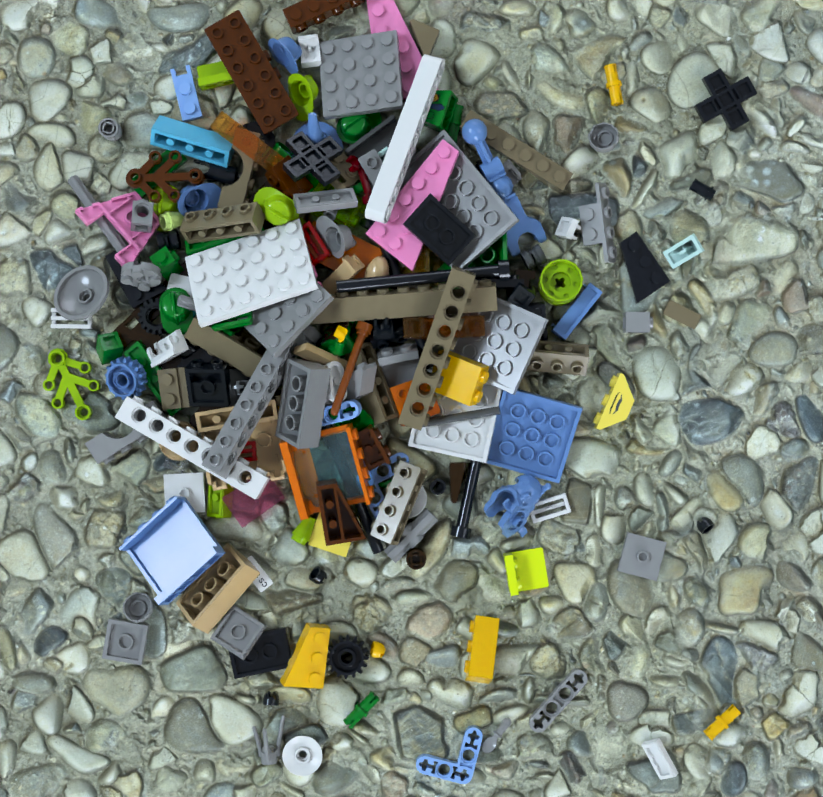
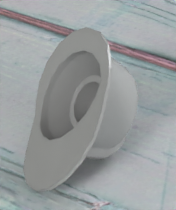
[316,215,356,258]

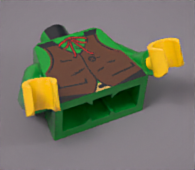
[316,321,358,357]

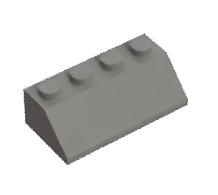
[275,358,331,449]

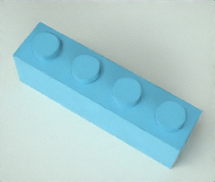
[150,115,235,168]

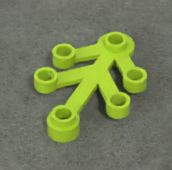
[43,348,101,420]

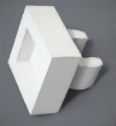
[554,217,581,240]

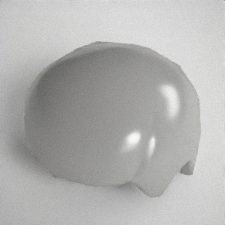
[588,122,619,153]
[123,592,154,623]

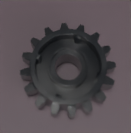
[326,634,369,679]

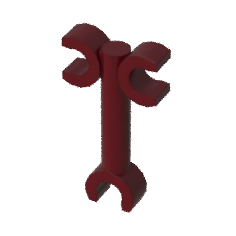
[346,155,372,205]

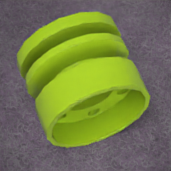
[538,259,583,306]

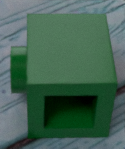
[149,246,184,281]

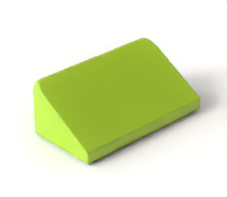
[207,483,233,518]

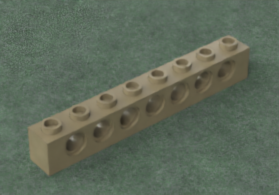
[398,265,478,431]

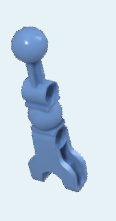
[462,119,547,257]

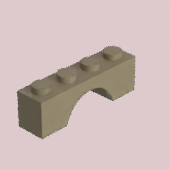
[217,128,265,207]

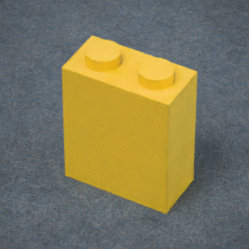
[427,350,489,406]

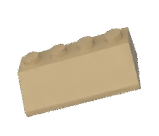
[176,542,260,634]

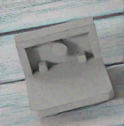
[377,343,419,388]

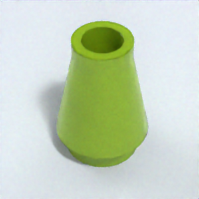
[291,517,316,546]

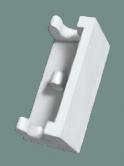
[146,329,189,368]

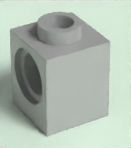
[131,199,154,233]
[623,312,653,333]

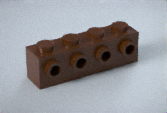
[283,0,365,34]

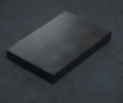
[402,193,476,266]
[229,627,292,679]

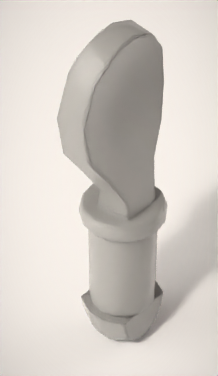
[482,718,511,754]

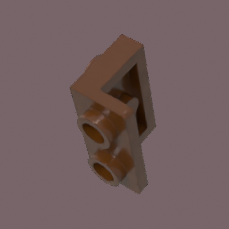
[265,155,314,200]
[357,424,392,471]

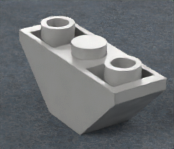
[343,362,377,401]

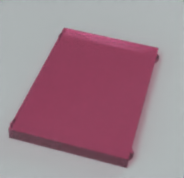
[222,476,285,528]

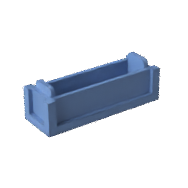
[551,283,603,341]

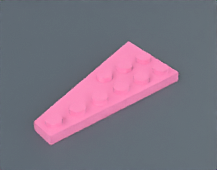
[366,0,438,100]
[365,139,459,272]

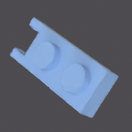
[170,65,203,122]

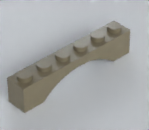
[459,110,573,194]

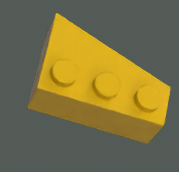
[464,615,500,684]
[280,623,330,689]

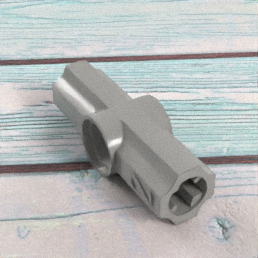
[384,508,438,563]

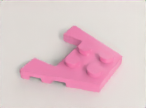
[75,191,160,266]

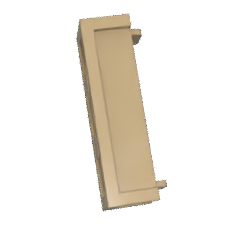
[322,254,365,294]

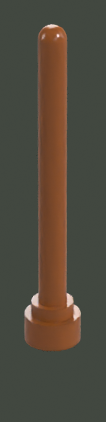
[330,321,373,416]

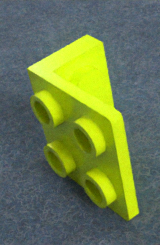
[503,547,549,596]

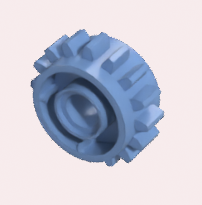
[105,356,148,400]

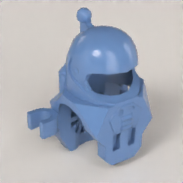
[483,474,551,538]

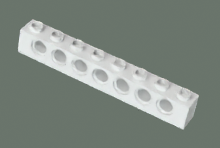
[115,396,270,500]

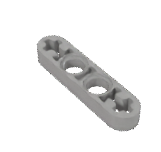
[529,668,588,733]

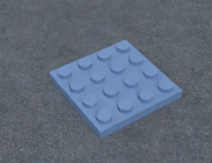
[487,389,582,483]

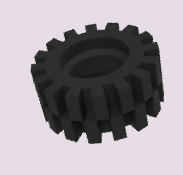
[137,298,168,335]

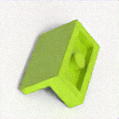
[197,61,235,91]

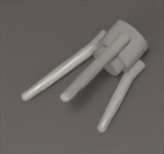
[252,714,285,765]

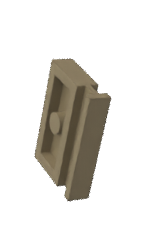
[157,366,192,410]

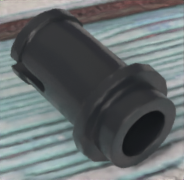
[689,178,716,201]

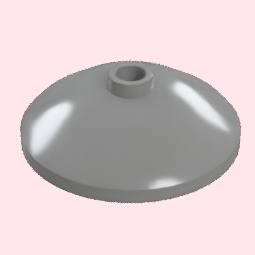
[54,265,109,321]

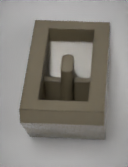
[410,19,440,57]

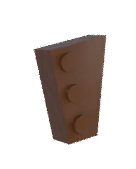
[316,478,366,546]

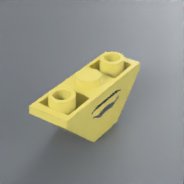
[593,373,634,430]

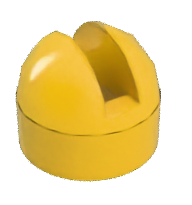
[370,641,386,658]

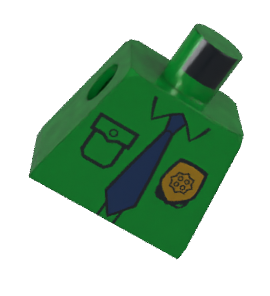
[424,90,458,132]

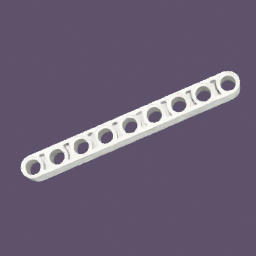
[365,54,445,224]

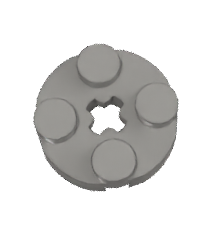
[121,262,162,291]

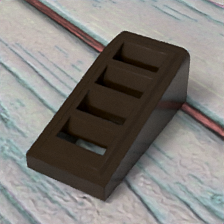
[449,462,466,503]

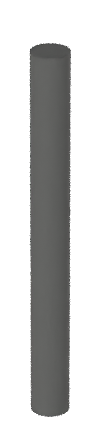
[422,406,500,427]

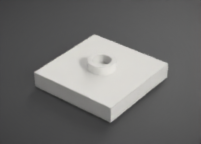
[163,472,206,513]

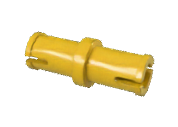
[604,63,624,106]
[703,704,741,741]

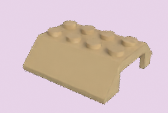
[195,399,287,491]

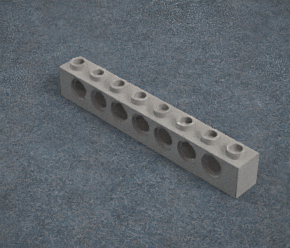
[201,333,306,479]

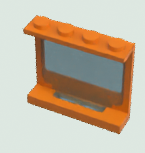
[279,423,375,520]

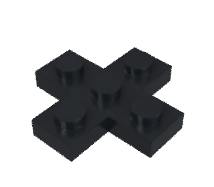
[694,68,757,132]
[282,131,343,187]

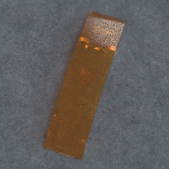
[210,111,284,171]
[403,315,485,339]

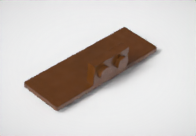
[204,10,299,135]

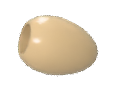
[364,256,389,290]

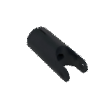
[192,160,238,185]

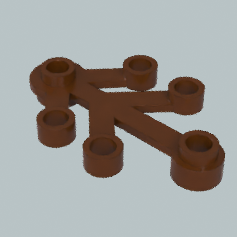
[126,150,205,204]

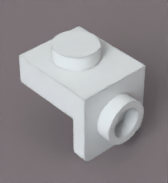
[298,34,322,68]

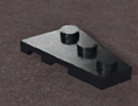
[105,250,167,309]

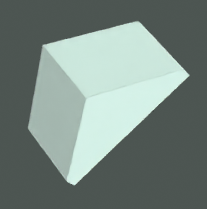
[662,233,705,269]

